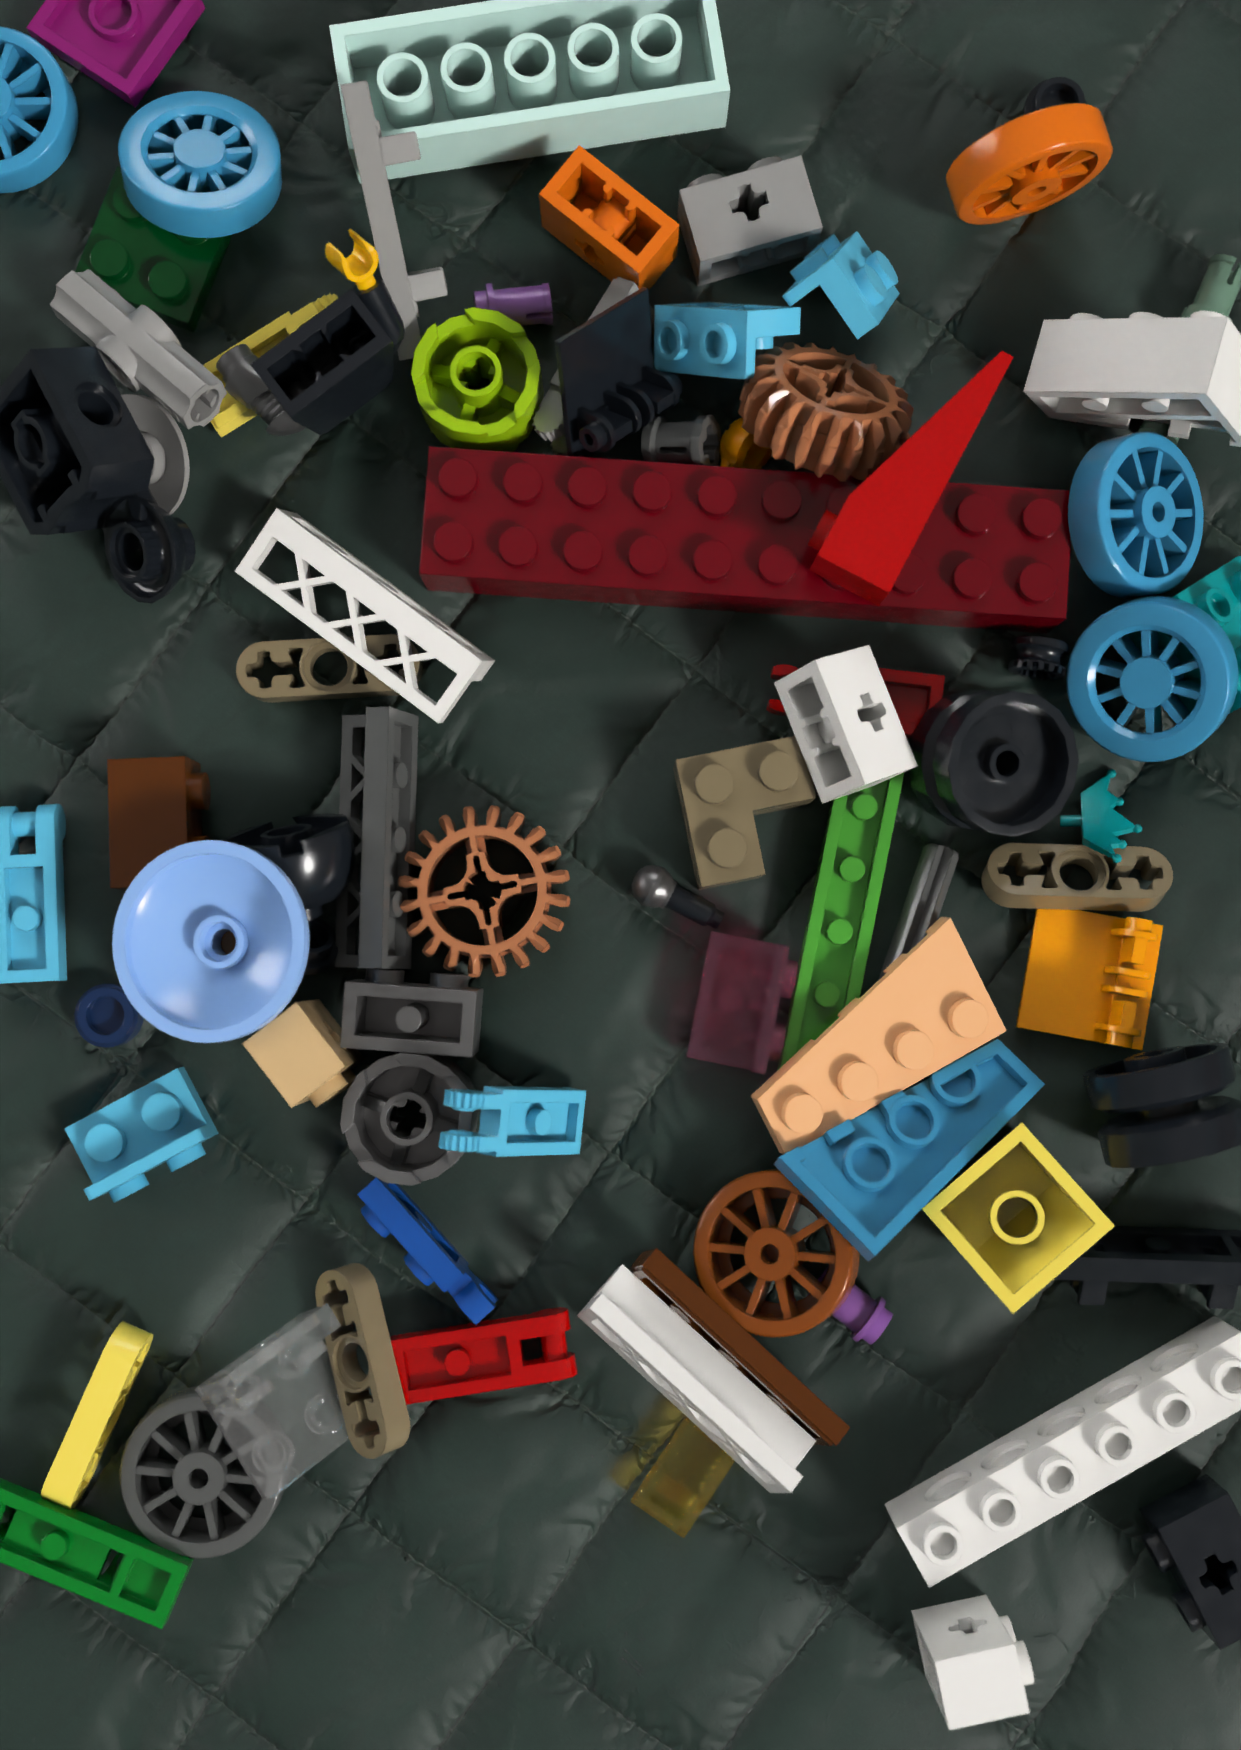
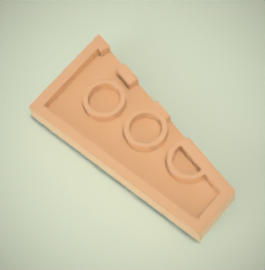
[751,917,1007,1154]

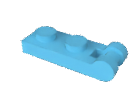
[0,804,67,984]

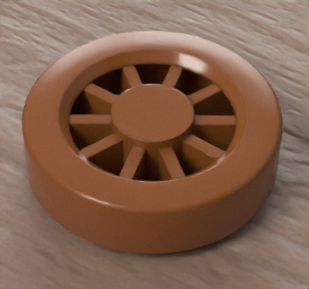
[693,1169,860,1337]

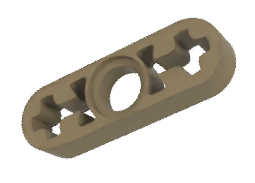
[236,634,423,703]
[981,843,1173,912]
[315,1263,410,1459]

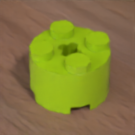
[411,307,544,452]

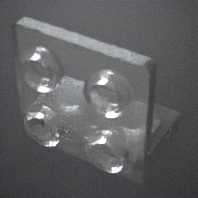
[195,1303,349,1499]

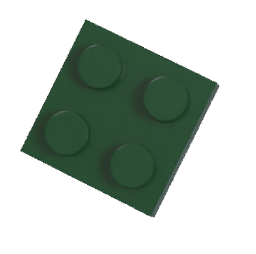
[75,166,233,332]

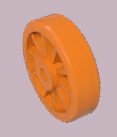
[946,103,1113,225]

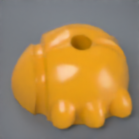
[719,418,772,469]

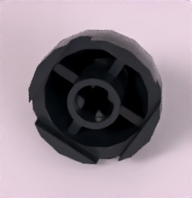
[224,813,356,920]

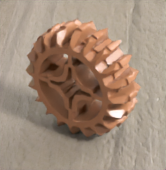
[738,342,914,482]
[398,805,571,978]

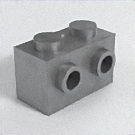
[340,968,484,1057]

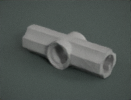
[50,269,227,430]

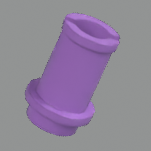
[473,283,553,326]
[807,1267,893,1345]

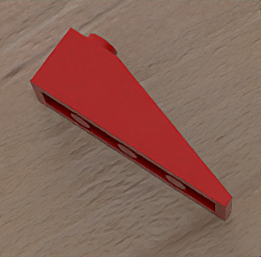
[807,351,1013,606]

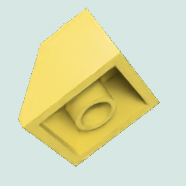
[922,1123,1115,1314]

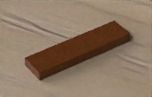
[629,1248,850,1446]

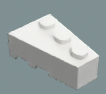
[1023,311,1241,447]

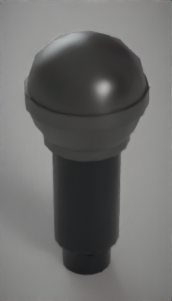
[632,865,724,929]

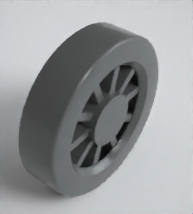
[119,1385,289,1559]

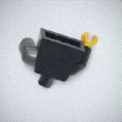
[216,229,405,436]

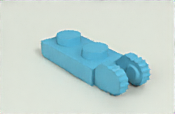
[438,1086,586,1157]

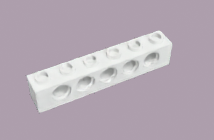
[884,1316,1241,1588]

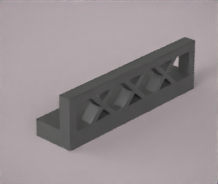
[334,707,419,969]

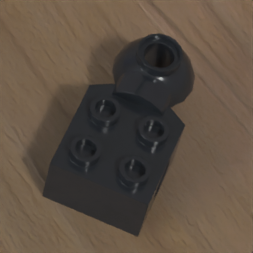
[0,346,196,604]

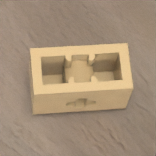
[242,999,365,1108]

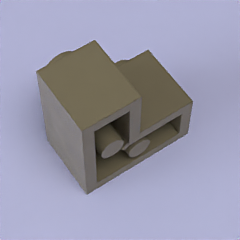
[673,736,816,890]

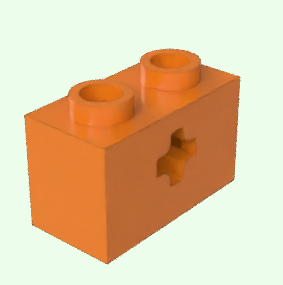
[539,145,680,291]

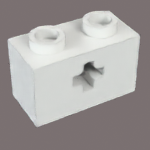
[774,645,918,804]
[911,1594,1034,1730]

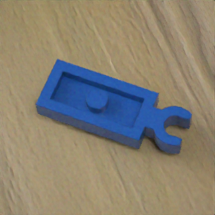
[357,1178,498,1325]

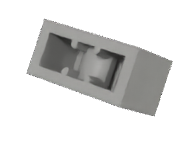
[677,156,823,286]

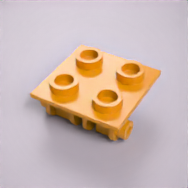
[1016,909,1163,1050]

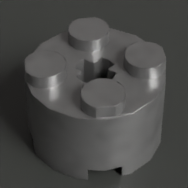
[340,1052,479,1186]

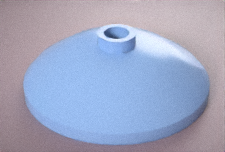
[112,840,310,1043]

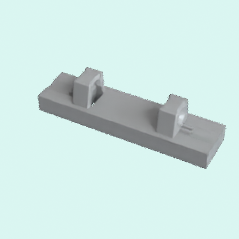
[340,80,448,361]

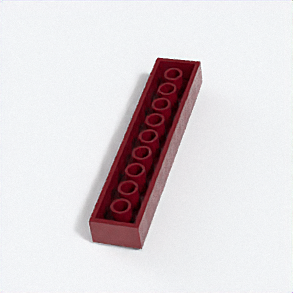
[419,446,1071,633]

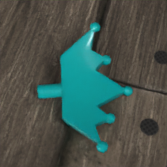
[1060,769,1143,863]

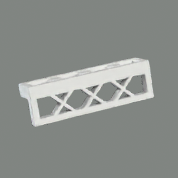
[234,508,495,724]
[577,1264,816,1493]

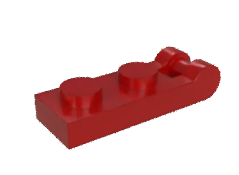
[390,1307,578,1405]

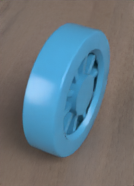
[0,26,79,193]
[118,91,282,238]
[1068,431,1204,598]
[1066,596,1238,762]

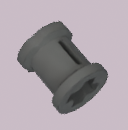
[641,415,722,466]

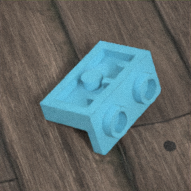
[654,302,801,380]
[64,1067,219,1203]

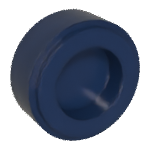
[74,984,144,1048]

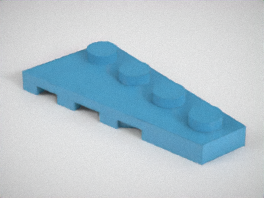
[774,1039,1045,1262]

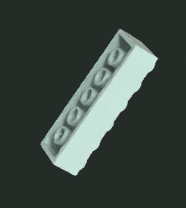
[329,0,730,184]

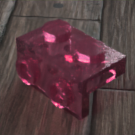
[686,931,798,1074]

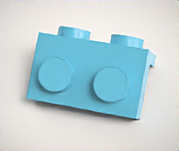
[782,231,900,340]

